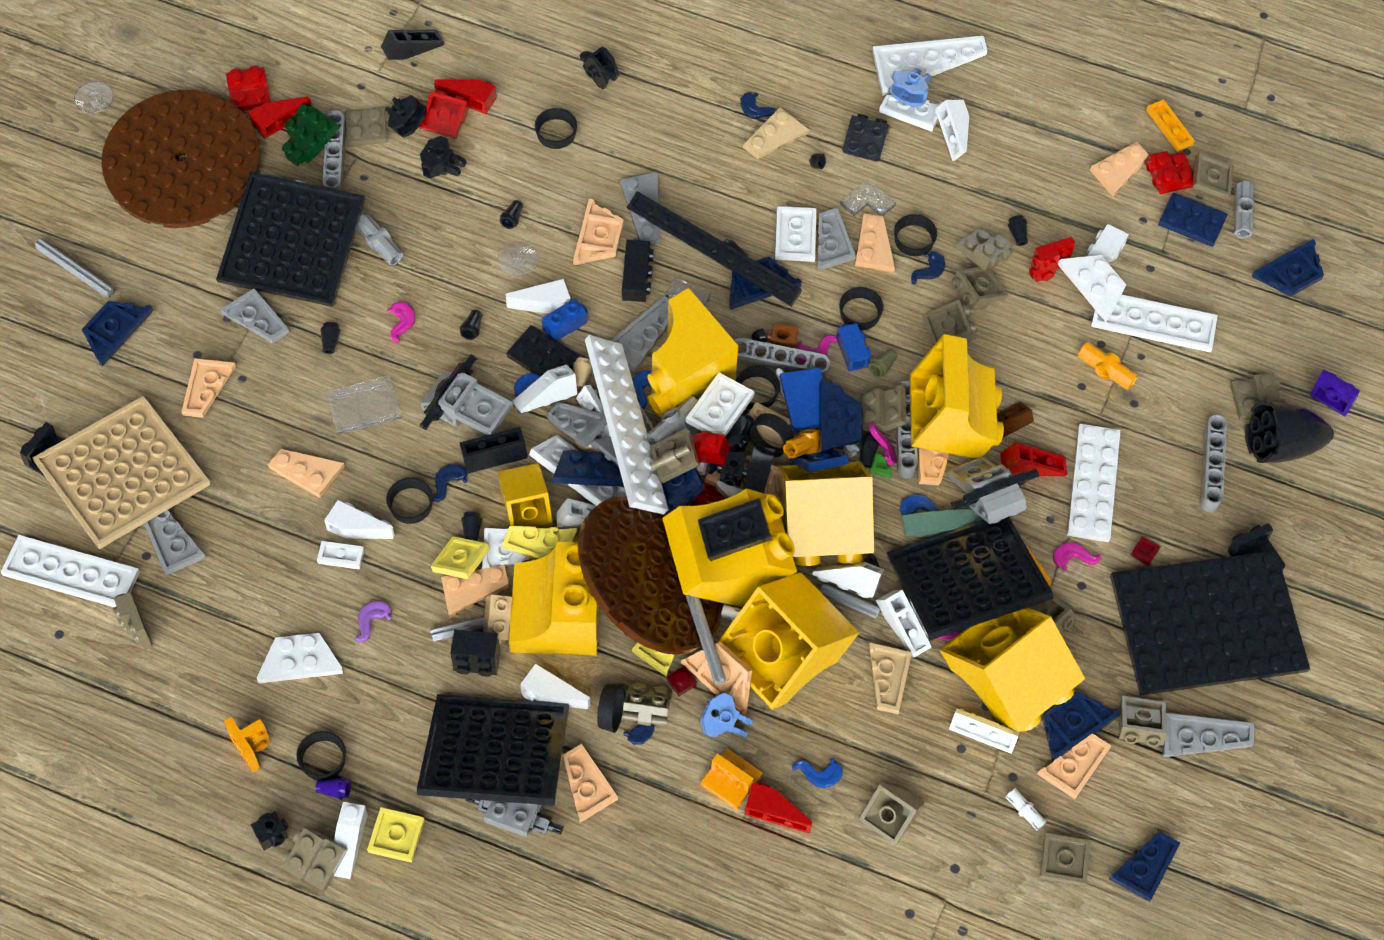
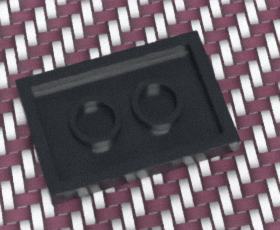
[506,325,580,377]
[698,498,772,561]

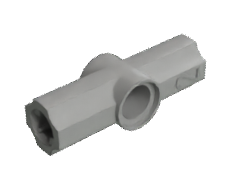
[1233,181,1255,239]
[357,214,403,266]
[647,396,698,445]

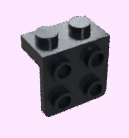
[842,114,890,162]
[19,422,63,477]
[1228,523,1285,570]

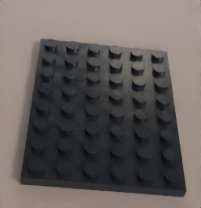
[1110,550,1310,696]

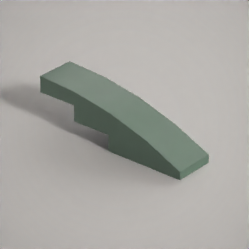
[901,509,984,537]

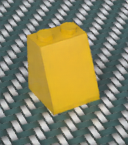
[498,463,553,528]

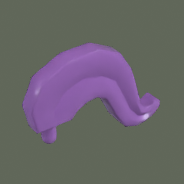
[355,601,391,642]

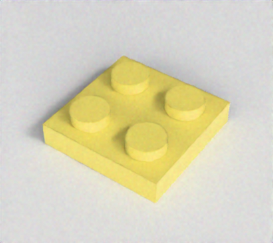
[431,536,490,579]
[367,807,425,863]

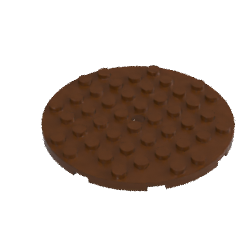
[102,90,260,228]
[578,496,723,654]

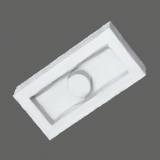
[317,541,365,569]

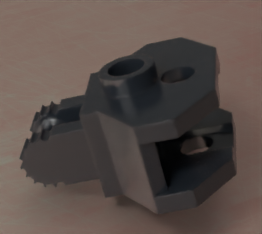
[579,47,619,89]
[385,95,427,138]
[420,136,467,179]
[725,415,754,453]

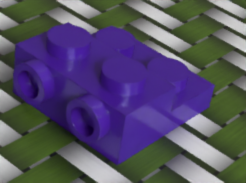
[1309,370,1360,417]

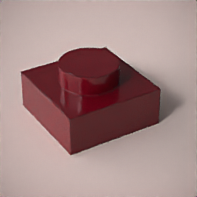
[1130,536,1160,566]
[666,666,697,697]

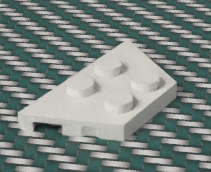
[1058,255,1126,322]
[257,633,343,683]

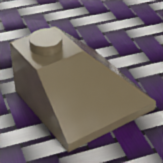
[859,783,925,846]

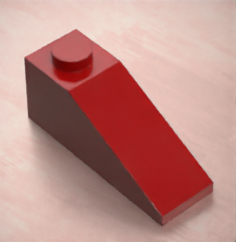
[434,79,497,114]
[249,96,312,139]
[691,432,730,465]
[1000,443,1067,476]
[745,783,812,834]

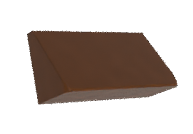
[997,402,1034,438]

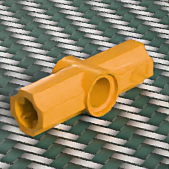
[1077,342,1138,390]
[783,427,819,458]

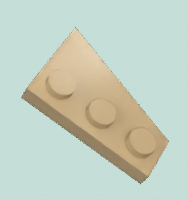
[743,107,810,159]
[869,642,912,714]

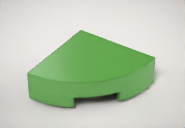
[870,452,891,478]

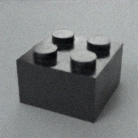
[450,629,500,677]

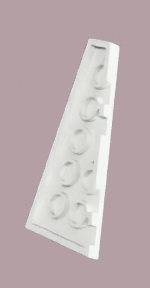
[872,36,987,96]

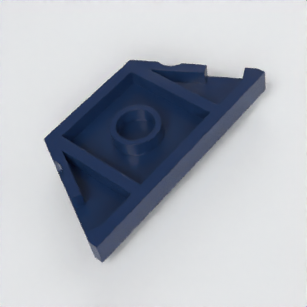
[1252,239,1324,296]
[729,257,802,310]
[82,301,153,367]
[819,380,862,454]
[552,450,624,487]
[661,467,705,513]
[1042,691,1121,761]

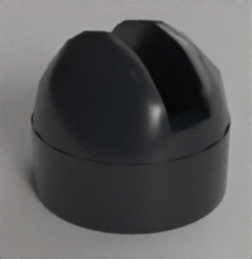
[809,153,826,169]
[752,328,767,343]

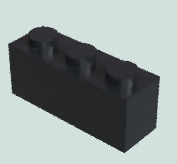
[622,240,654,302]
[459,427,528,474]

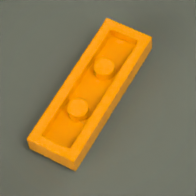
[1146,99,1195,152]

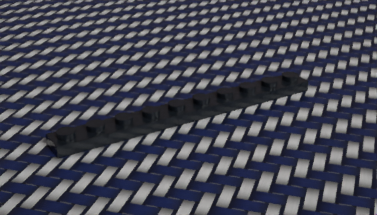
[626,191,802,307]

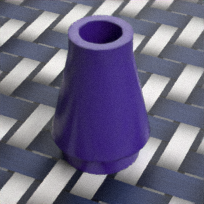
[316,777,351,800]

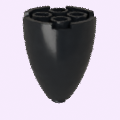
[1245,401,1334,463]

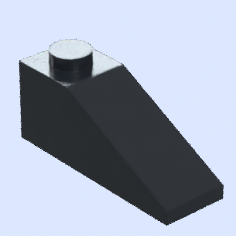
[381,30,444,60]

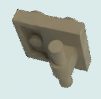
[650,428,700,483]
[622,683,673,726]

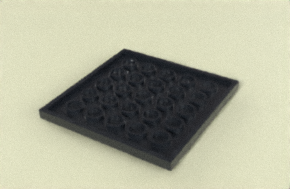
[216,172,366,307]
[887,517,1054,641]
[417,694,569,806]

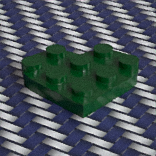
[282,104,340,166]

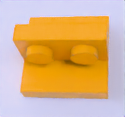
[223,717,271,773]
[701,748,763,810]

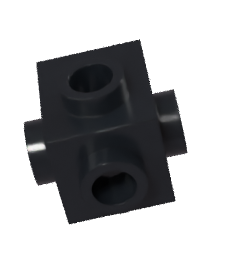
[717,451,749,486]
[250,811,289,851]

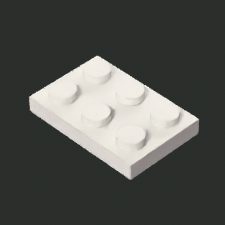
[775,206,816,262]
[686,372,755,436]

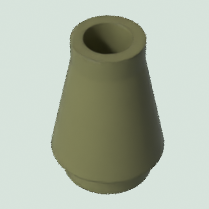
[869,350,897,377]

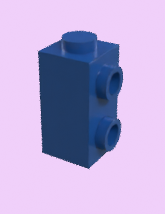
[542,299,588,341]
[836,323,871,372]

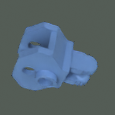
[889,68,931,106]
[700,693,753,738]

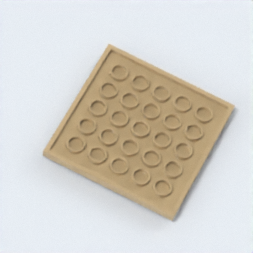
[33,396,210,549]

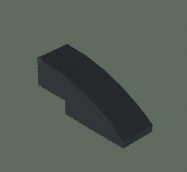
[742,445,775,493]

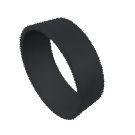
[535,108,577,149]
[894,214,937,256]
[839,287,884,330]
[736,366,780,409]
[749,413,795,457]
[386,478,433,524]
[597,684,625,733]
[296,731,346,780]

